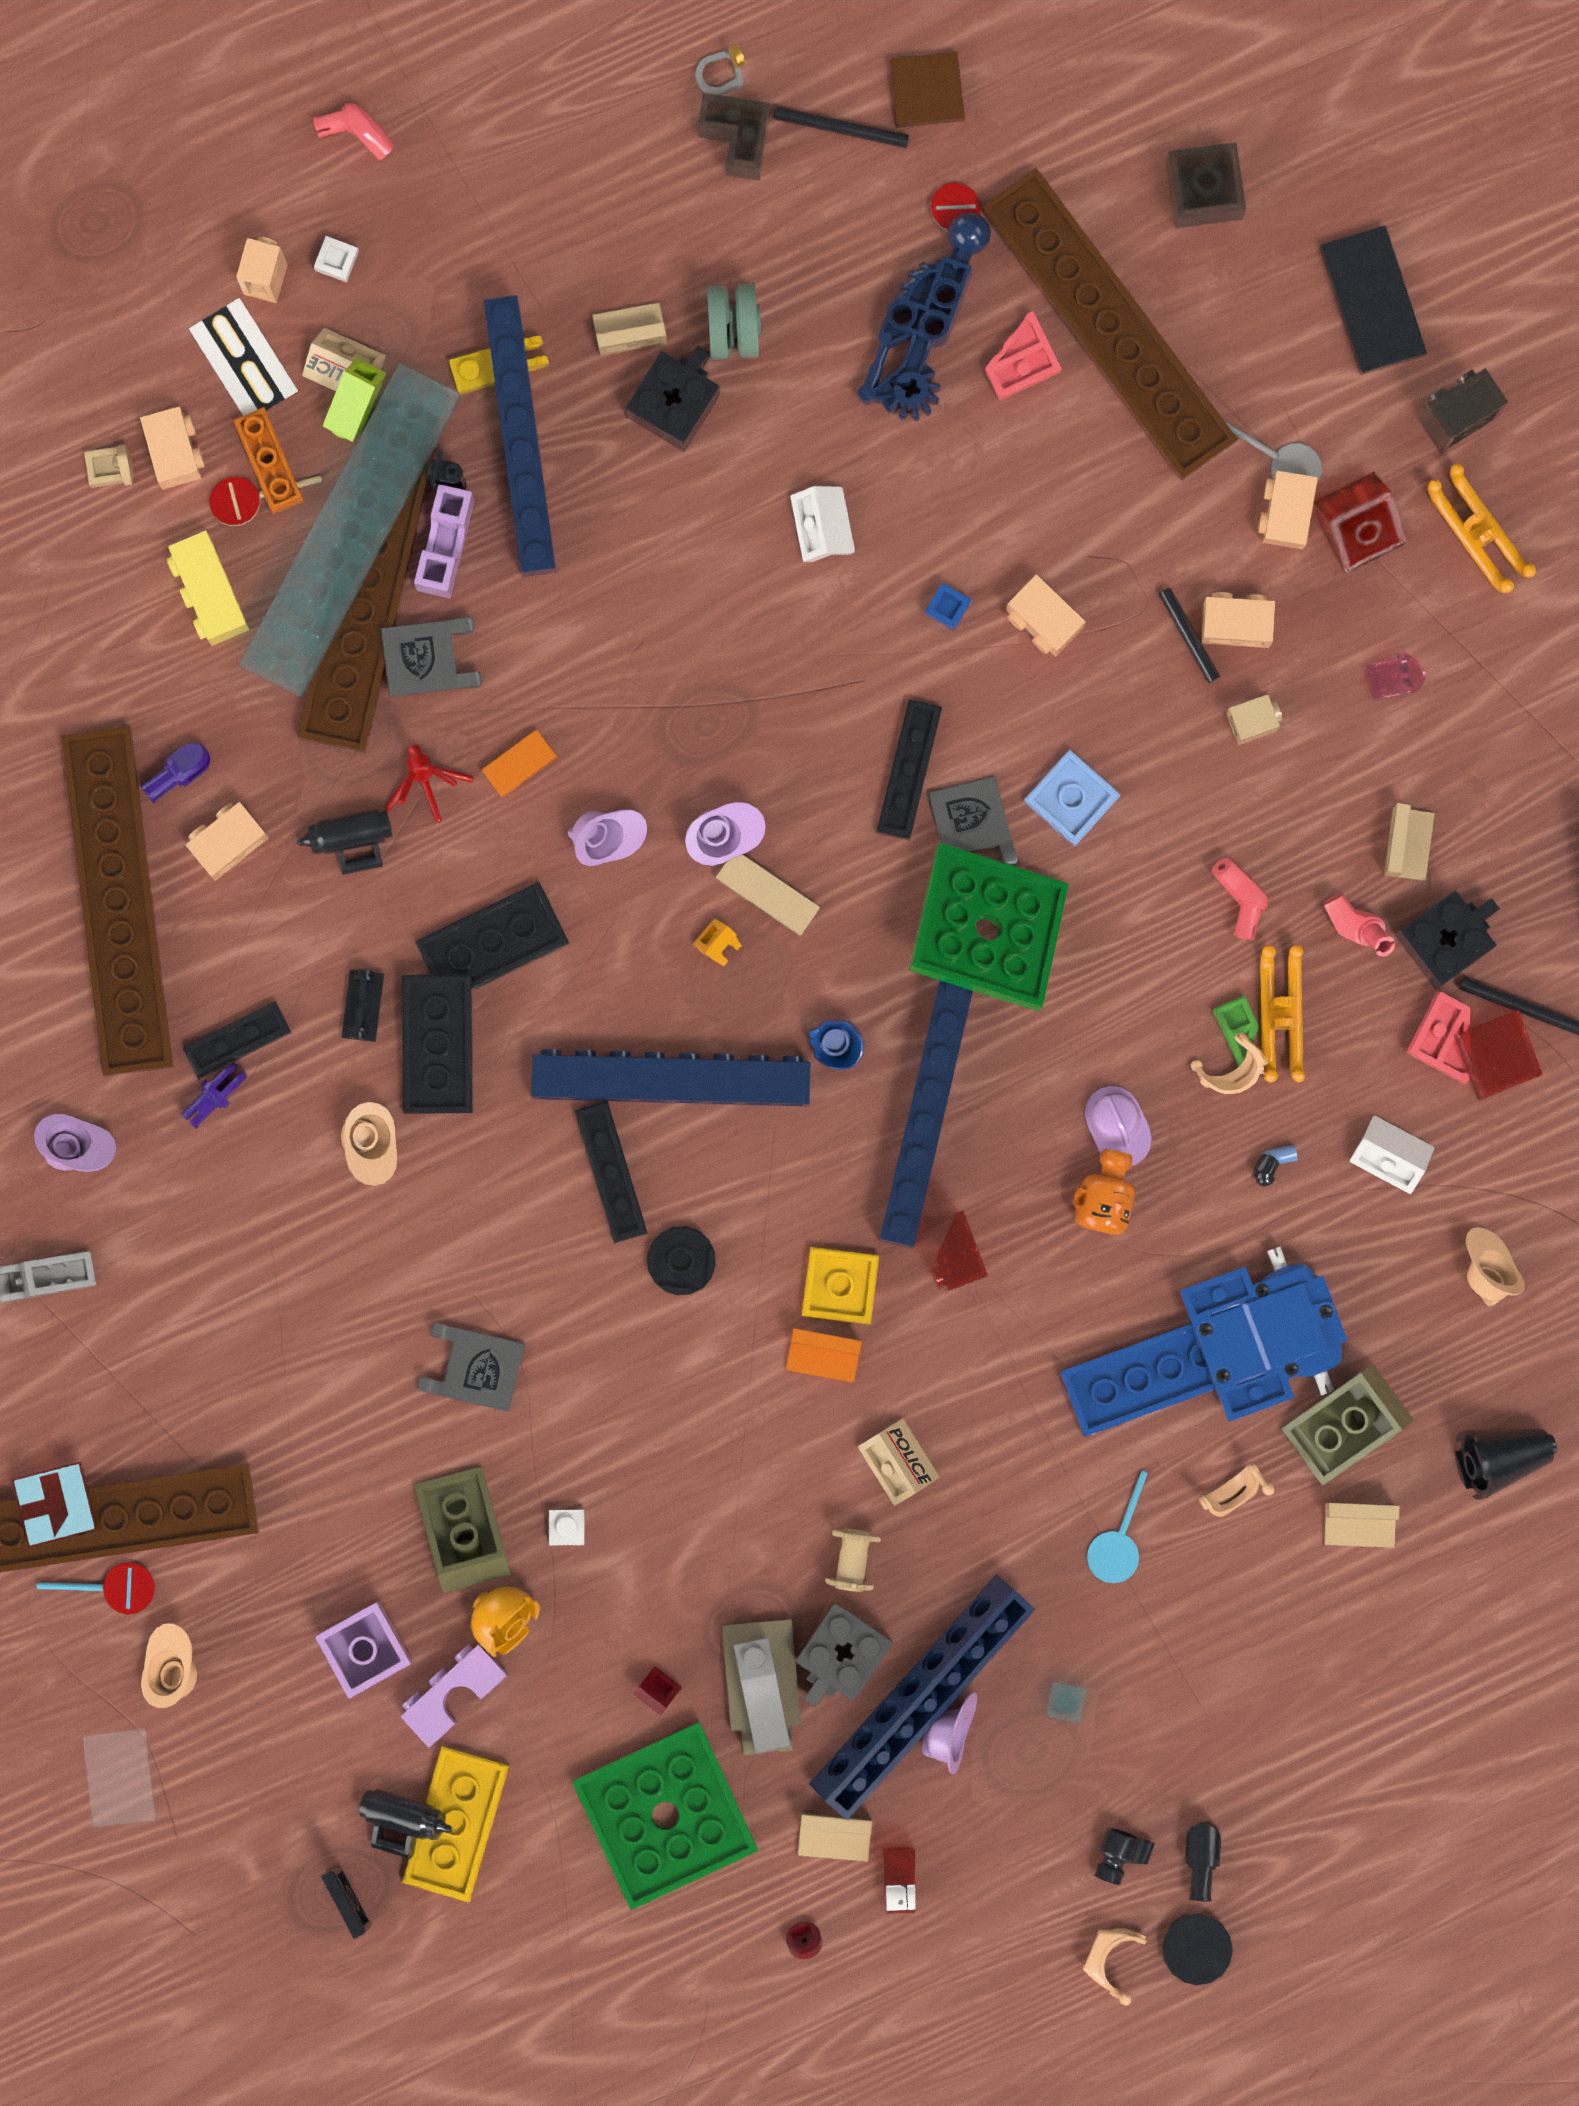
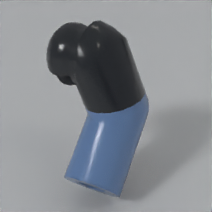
[1253,1144,1298,1187]

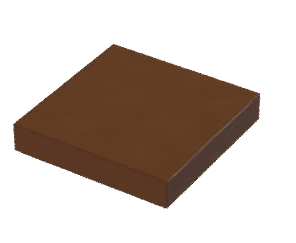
[890,52,965,128]

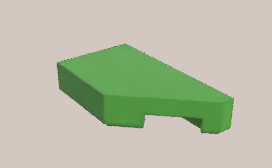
[1212,995,1259,1067]

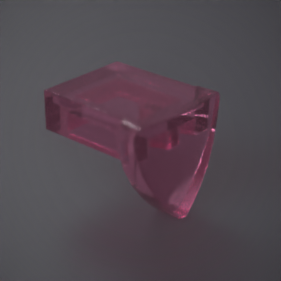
[1367,652,1426,700]

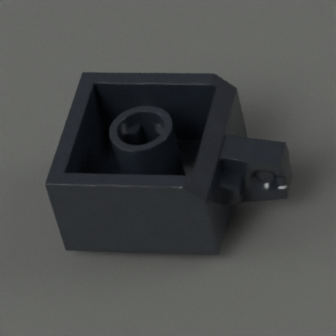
[625,345,720,452]
[1395,890,1500,990]

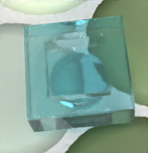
[1046,1681,1087,1723]

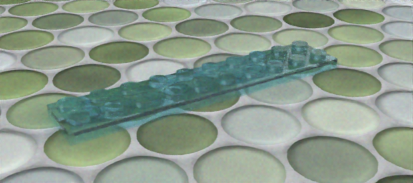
[239,363,461,698]

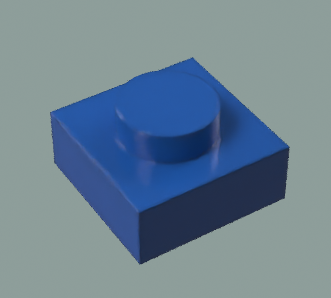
[924,583,972,631]

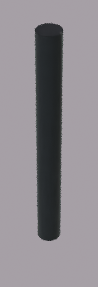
[774,106,909,148]
[1459,977,1579,1036]

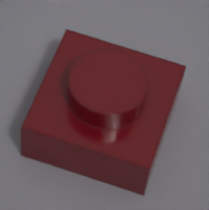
[633,1666,682,1716]

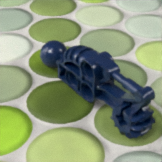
[858,212,991,422]

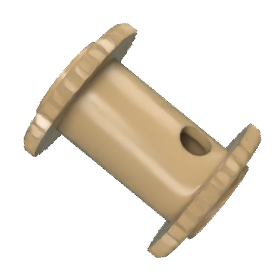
[825,1528,881,1592]

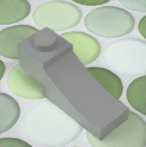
[0,1251,96,1304]
[734,1638,790,1754]

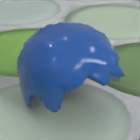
[809,1019,865,1070]

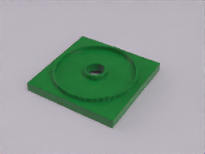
[908,843,1069,1012]
[572,1721,759,1911]

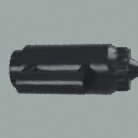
[297,809,393,875]
[359,1789,452,1859]

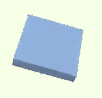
[1023,749,1121,847]

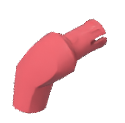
[314,103,394,160]
[1211,858,1268,941]
[1323,893,1395,957]

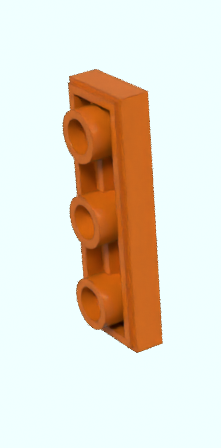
[233,407,304,514]

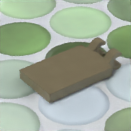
[722,1619,801,1755]

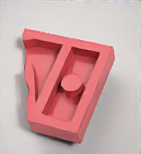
[985,311,1062,401]
[1406,991,1470,1084]

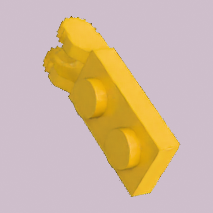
[449,336,549,395]

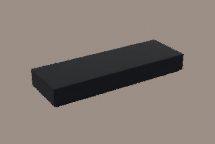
[183,1001,292,1079]

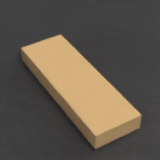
[716,854,820,937]

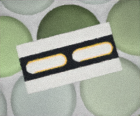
[189,298,298,416]

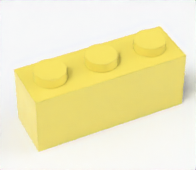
[166,530,249,646]

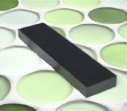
[876,699,942,841]
[575,1101,648,1244]

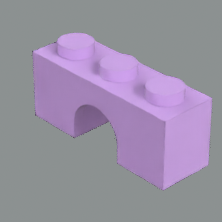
[414,484,475,599]
[400,1643,509,1748]

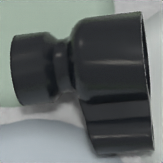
[1094,1827,1155,1885]

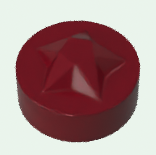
[786,1922,823,1959]

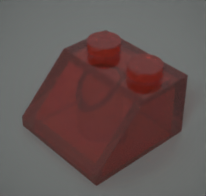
[1313,472,1407,574]
[931,1211,988,1294]

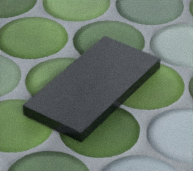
[1320,225,1427,375]
[415,882,570,991]
[402,975,473,1114]

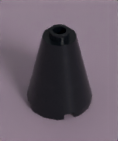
[1455,1429,1557,1500]

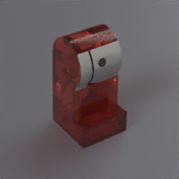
[883,1847,915,1914]

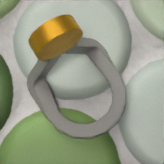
[695,44,745,96]

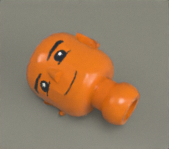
[1073,1148,1136,1236]

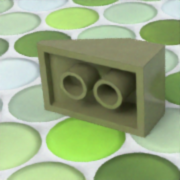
[1282,1364,1414,1486]
[415,1466,511,1594]

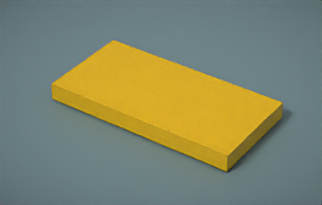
[402,1746,510,1902]

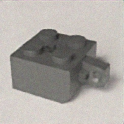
[795,1602,893,1707]

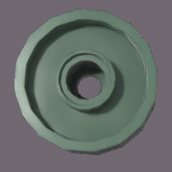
[707,282,761,361]

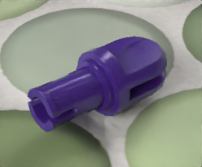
[140,743,211,804]
[180,1063,247,1129]

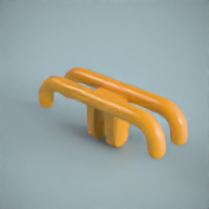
[1428,464,1536,593]
[1260,945,1306,1083]

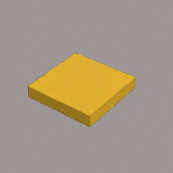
[802,1247,879,1325]

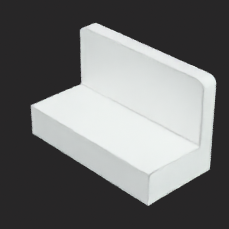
[790,486,855,562]
[1349,1116,1434,1194]

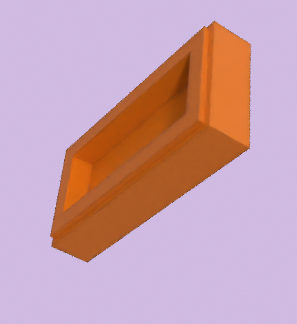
[481,729,557,799]

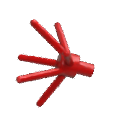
[385,744,474,823]

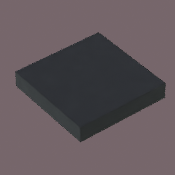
[321,1865,371,1939]

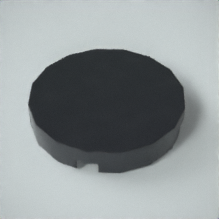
[647,1226,716,1296]
[1162,1913,1233,1985]

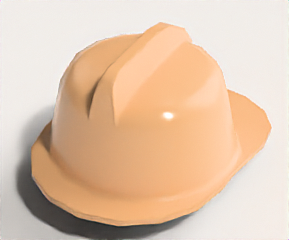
[341,1102,397,1186]
[1466,1227,1525,1306]
[141,1623,198,1708]

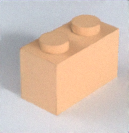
[236,237,288,303]
[140,406,205,490]
[1258,471,1318,550]
[1006,575,1086,657]
[1201,592,1275,648]
[186,802,269,881]

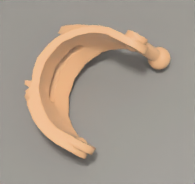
[1191,1032,1268,1094]
[1198,1464,1274,1517]
[1082,1928,1147,2005]

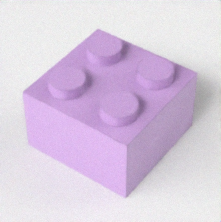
[315,1601,414,1699]

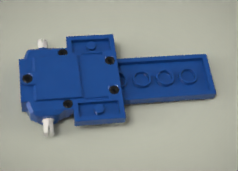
[1060,1246,1348,1437]

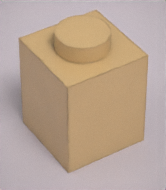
[1226,694,1282,745]

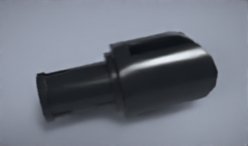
[1185,1821,1221,1902]

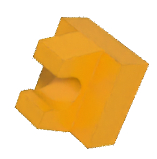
[693,918,742,966]

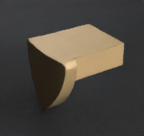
[84,444,133,488]

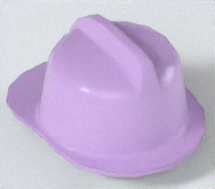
[685,802,766,866]
[568,809,647,866]
[1085,1086,1152,1165]
[34,1114,116,1172]
[922,1691,977,1775]

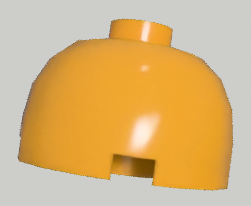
[471,1586,540,1657]

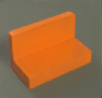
[786,1328,862,1383]

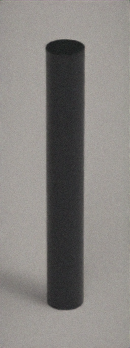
[1159,588,1221,684]

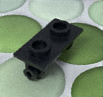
[427,450,466,496]
[341,969,384,1042]

